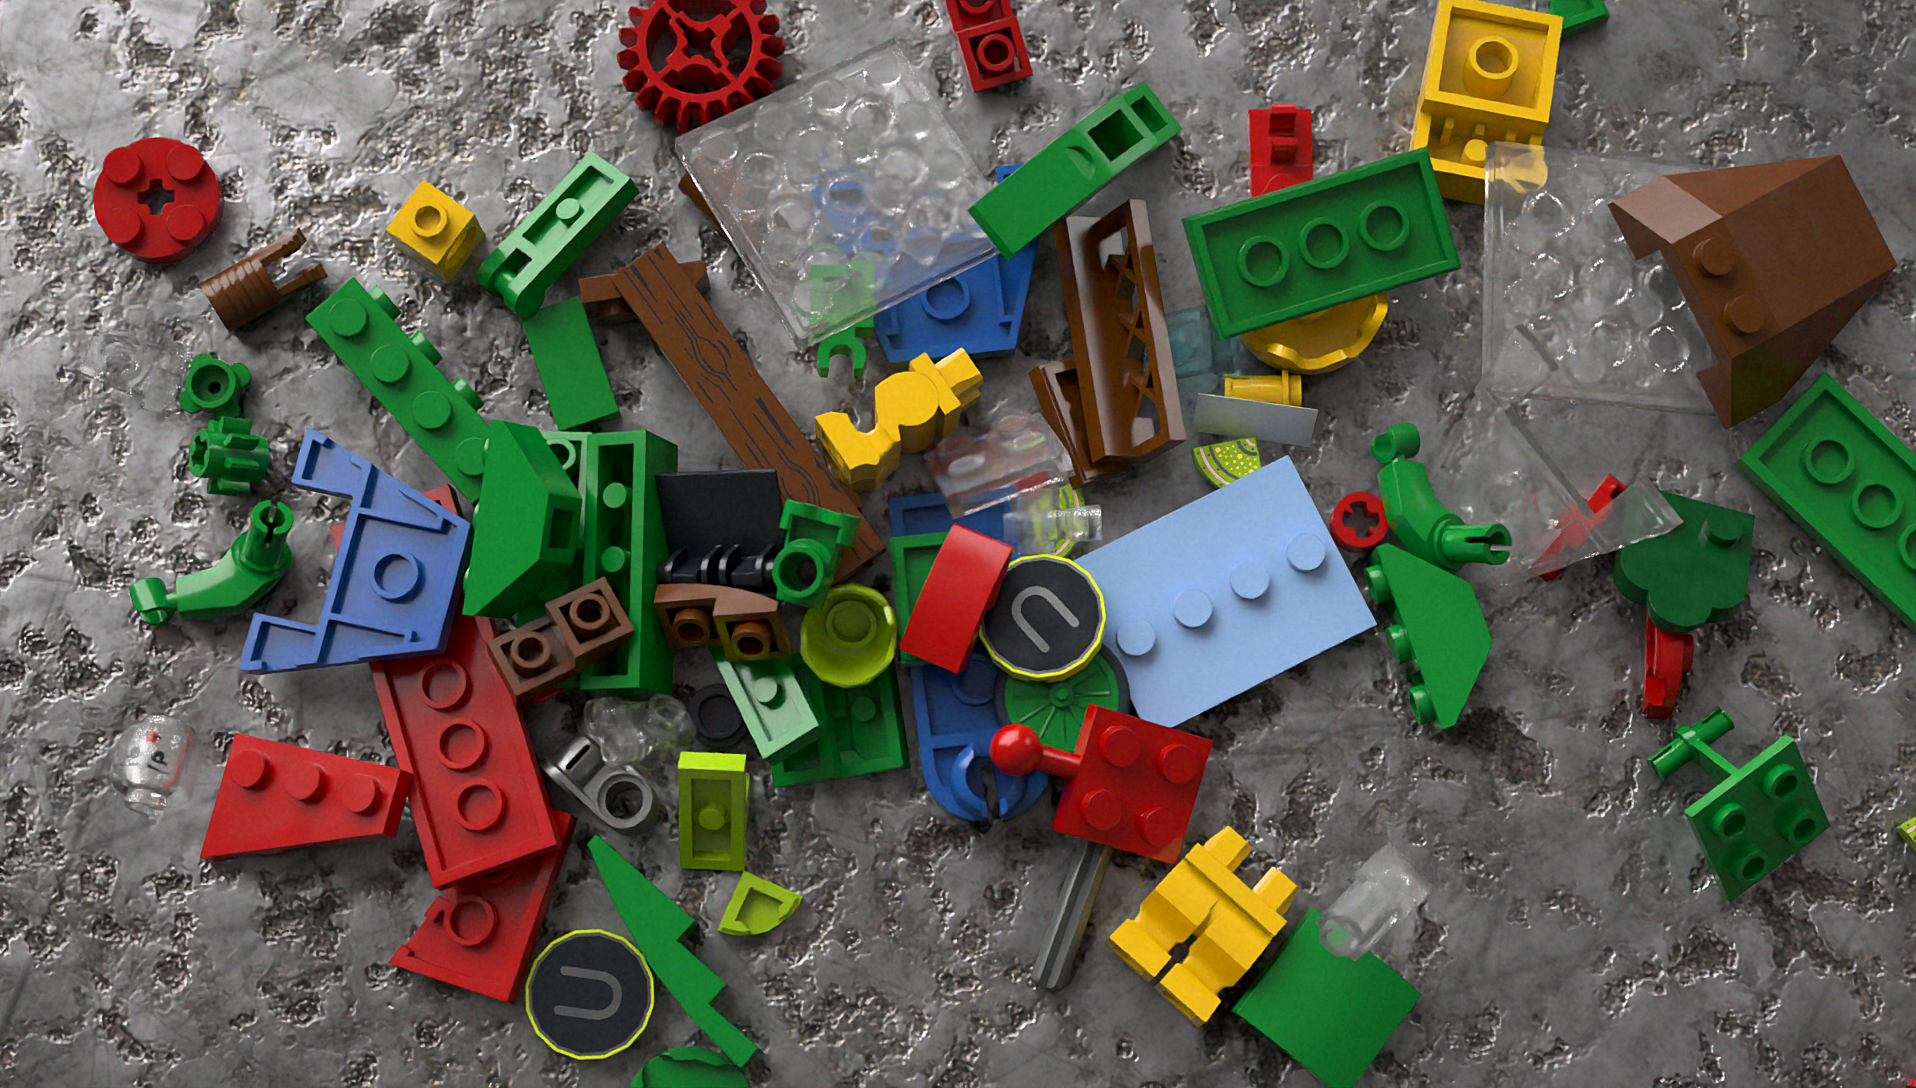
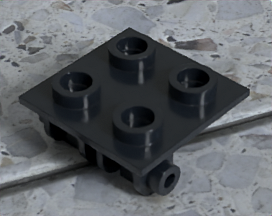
[655,468,787,593]

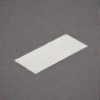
[1191,393,1318,447]

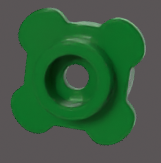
[179,353,252,421]

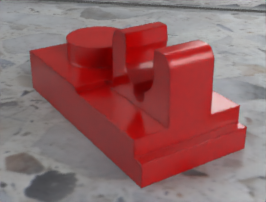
[1247,104,1314,198]

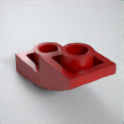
[943,0,1033,93]
[899,523,1016,674]

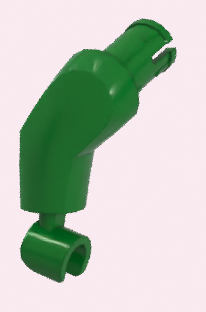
[1370,422,1512,574]
[129,500,294,626]

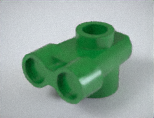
[772,498,861,610]

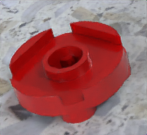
[93,137,224,264]

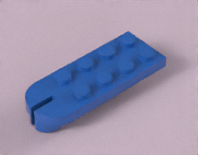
[888,483,1050,823]

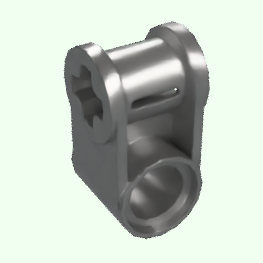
[538,717,661,837]

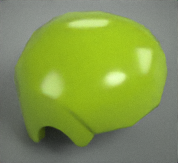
[800,582,898,689]

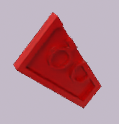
[200,733,413,862]
[388,809,578,1004]

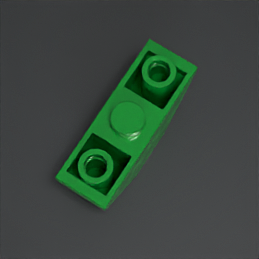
[463,419,583,619]
[1364,543,1493,737]

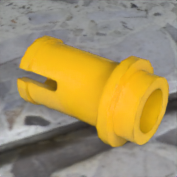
[1225,369,1302,407]

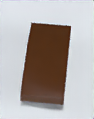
[486,577,634,706]
[654,583,793,662]

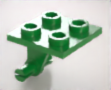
[1646,706,1831,902]

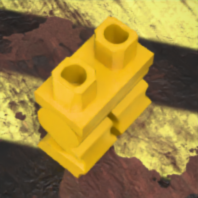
[815,348,983,493]
[1103,826,1299,1027]

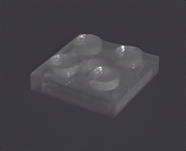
[922,412,1076,519]

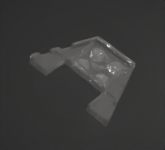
[1426,323,1683,590]

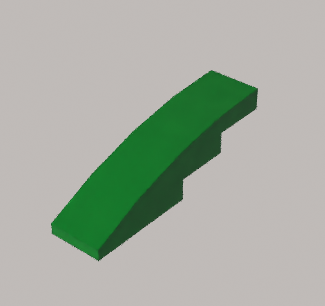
[588,835,762,1070]

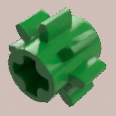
[189,416,269,496]

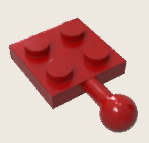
[990,703,1213,865]

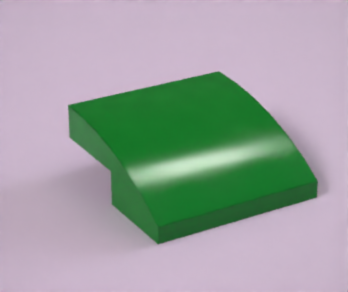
[771,653,911,788]
[1232,907,1422,1088]

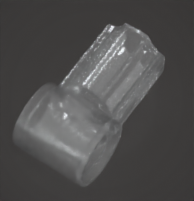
[1316,840,1435,961]

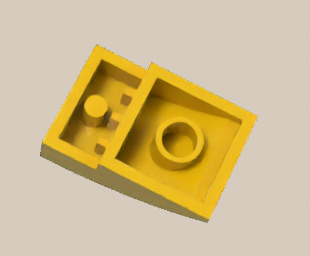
[1409,0,1563,213]

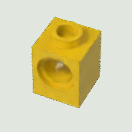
[385,179,485,285]

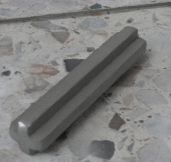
[1031,838,1114,992]

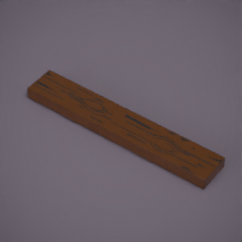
[610,241,886,587]

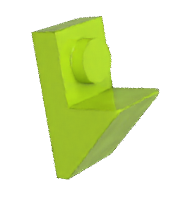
[678,751,750,871]

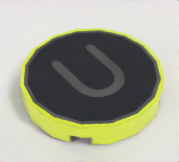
[979,553,1107,683]
[525,929,656,1060]

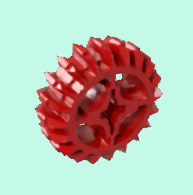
[617,0,785,138]

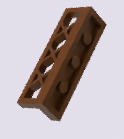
[1053,199,1186,464]

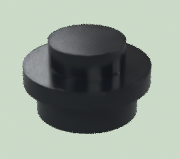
[686,683,748,748]

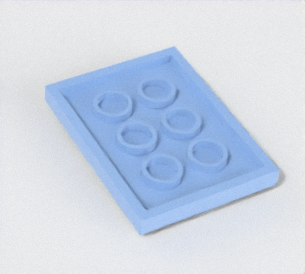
[1073,455,1377,728]

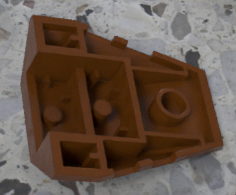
[1607,155,1897,430]

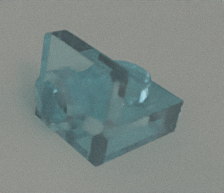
[1142,305,1239,380]

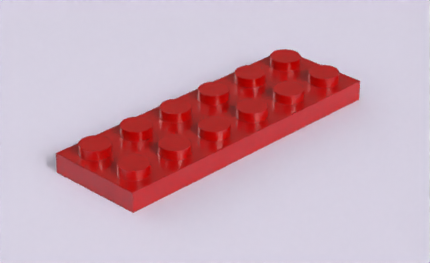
[329,484,563,891]

